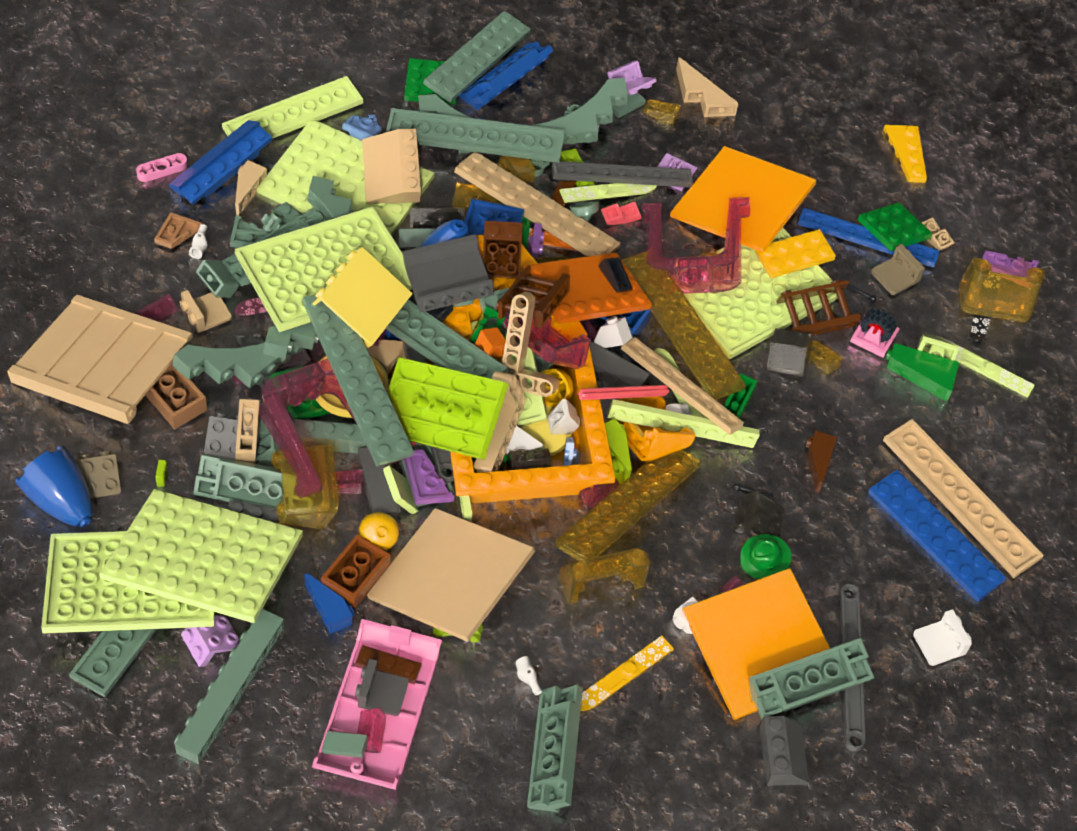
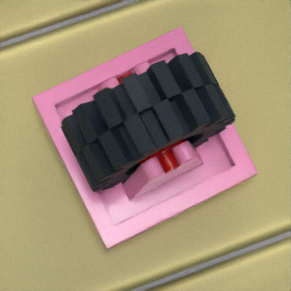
[850,308,900,358]

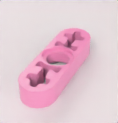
[136,153,187,182]

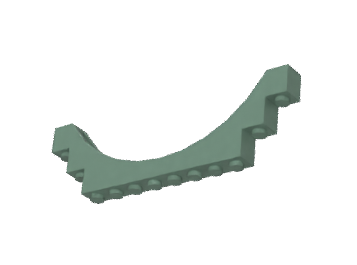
[418,78,628,153]
[263,176,354,359]
[172,342,304,388]

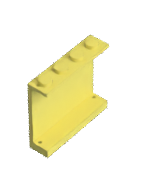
[312,247,413,349]

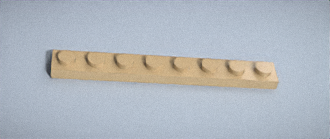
[621,337,744,435]

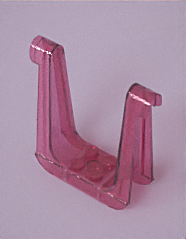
[642,197,750,295]
[258,359,407,499]

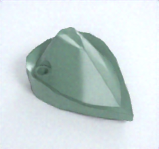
[570,199,600,222]

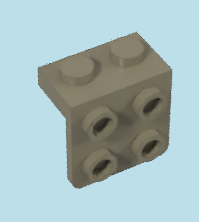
[871,244,925,295]
[75,451,121,498]

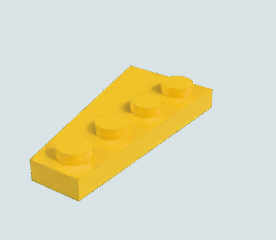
[883,125,927,183]

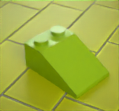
[605,418,632,491]

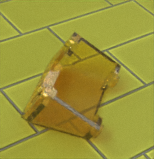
[959,257,1044,322]
[271,444,339,529]
[559,548,650,604]

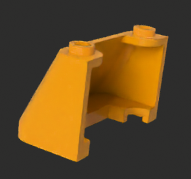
[610,396,696,461]

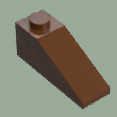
[806,430,837,493]

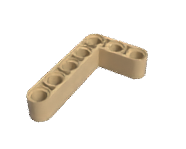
[502,292,559,397]
[473,371,525,473]

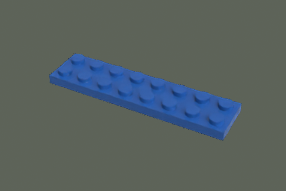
[868,470,1006,602]

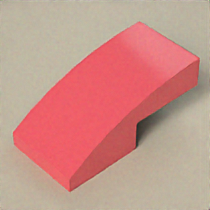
[601,202,641,225]

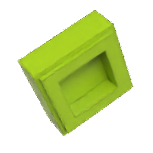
[155,460,168,487]

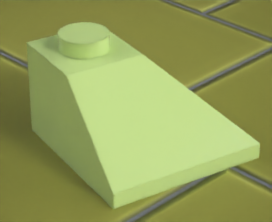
[917,333,959,361]

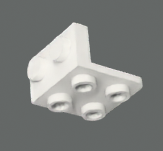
[913,609,972,666]

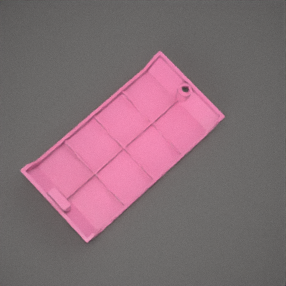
[312,619,442,790]

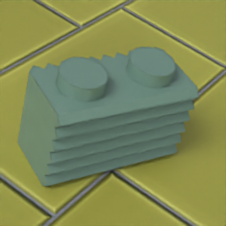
[196,260,239,298]

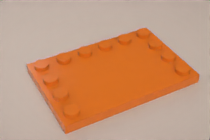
[524,253,652,324]

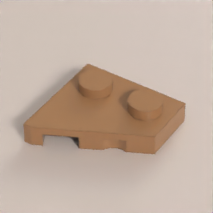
[154,212,203,249]

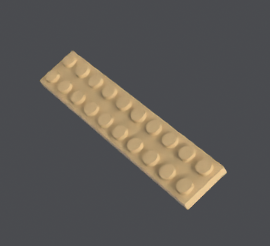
[454,152,621,256]
[883,419,1044,578]

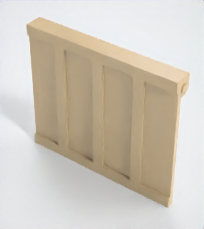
[7,294,193,424]

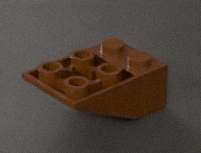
[483,221,522,279]

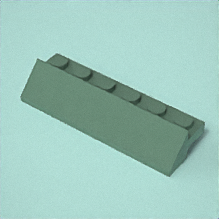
[221,208,325,286]
[193,453,319,518]
[749,638,874,720]
[527,685,583,812]

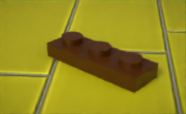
[356,645,422,685]

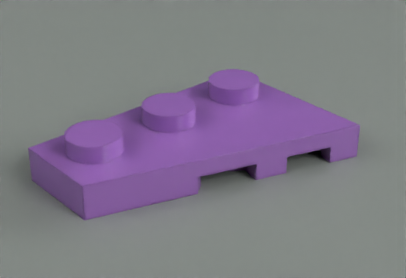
[979,250,1039,288]
[404,450,455,505]

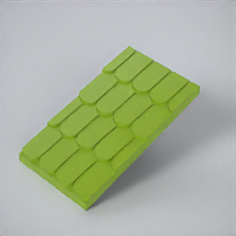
[387,357,509,460]

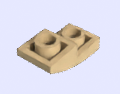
[922,217,954,251]

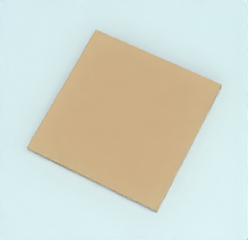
[367,508,535,642]

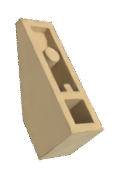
[235,160,267,216]
[235,399,259,464]

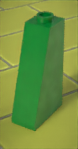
[885,343,959,401]

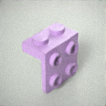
[607,60,657,95]
[181,615,240,667]

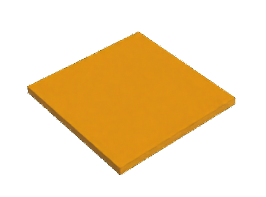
[670,146,816,253]
[682,568,830,720]

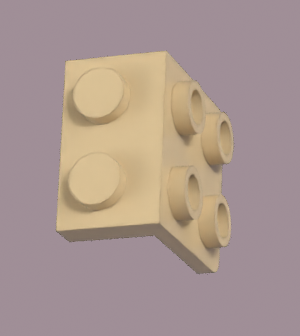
[180,290,232,333]

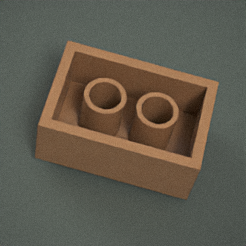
[145,362,207,430]

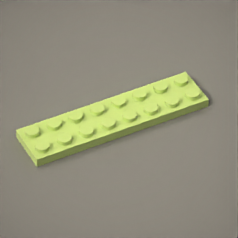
[222,76,363,139]

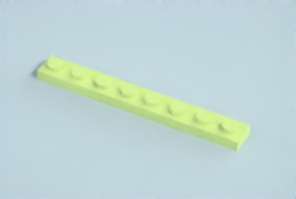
[607,399,760,448]

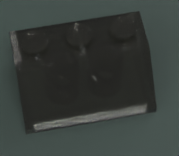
[409,206,464,229]

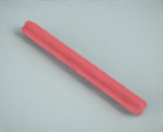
[578,385,669,400]

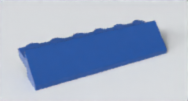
[459,41,553,110]
[169,120,272,205]

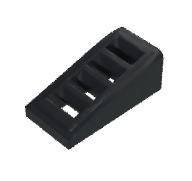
[598,257,633,293]

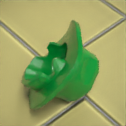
[740,534,792,580]

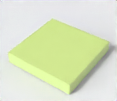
[383,465,418,514]

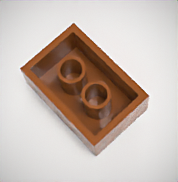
[321,534,390,610]

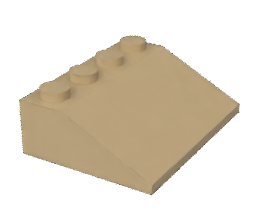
[362,129,421,204]

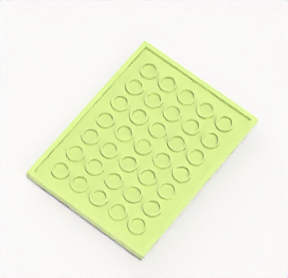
[257,120,435,236]
[235,207,412,332]
[663,228,838,359]
[100,489,303,623]
[41,531,214,633]

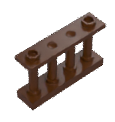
[496,265,570,328]
[776,279,862,341]

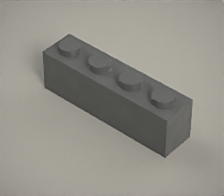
[588,340,650,387]
[358,447,401,521]

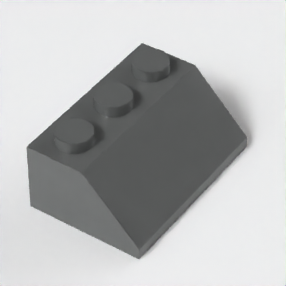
[760,716,809,786]

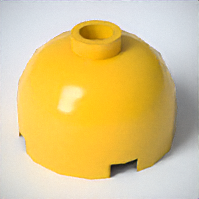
[541,369,573,407]
[359,512,399,551]

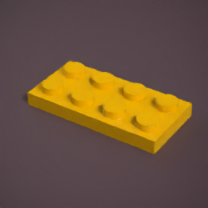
[755,229,836,279]

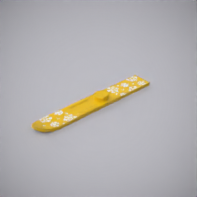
[581,636,674,711]

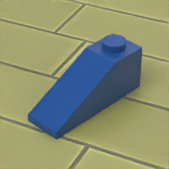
[304,574,354,634]

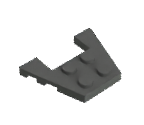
[236,334,311,396]

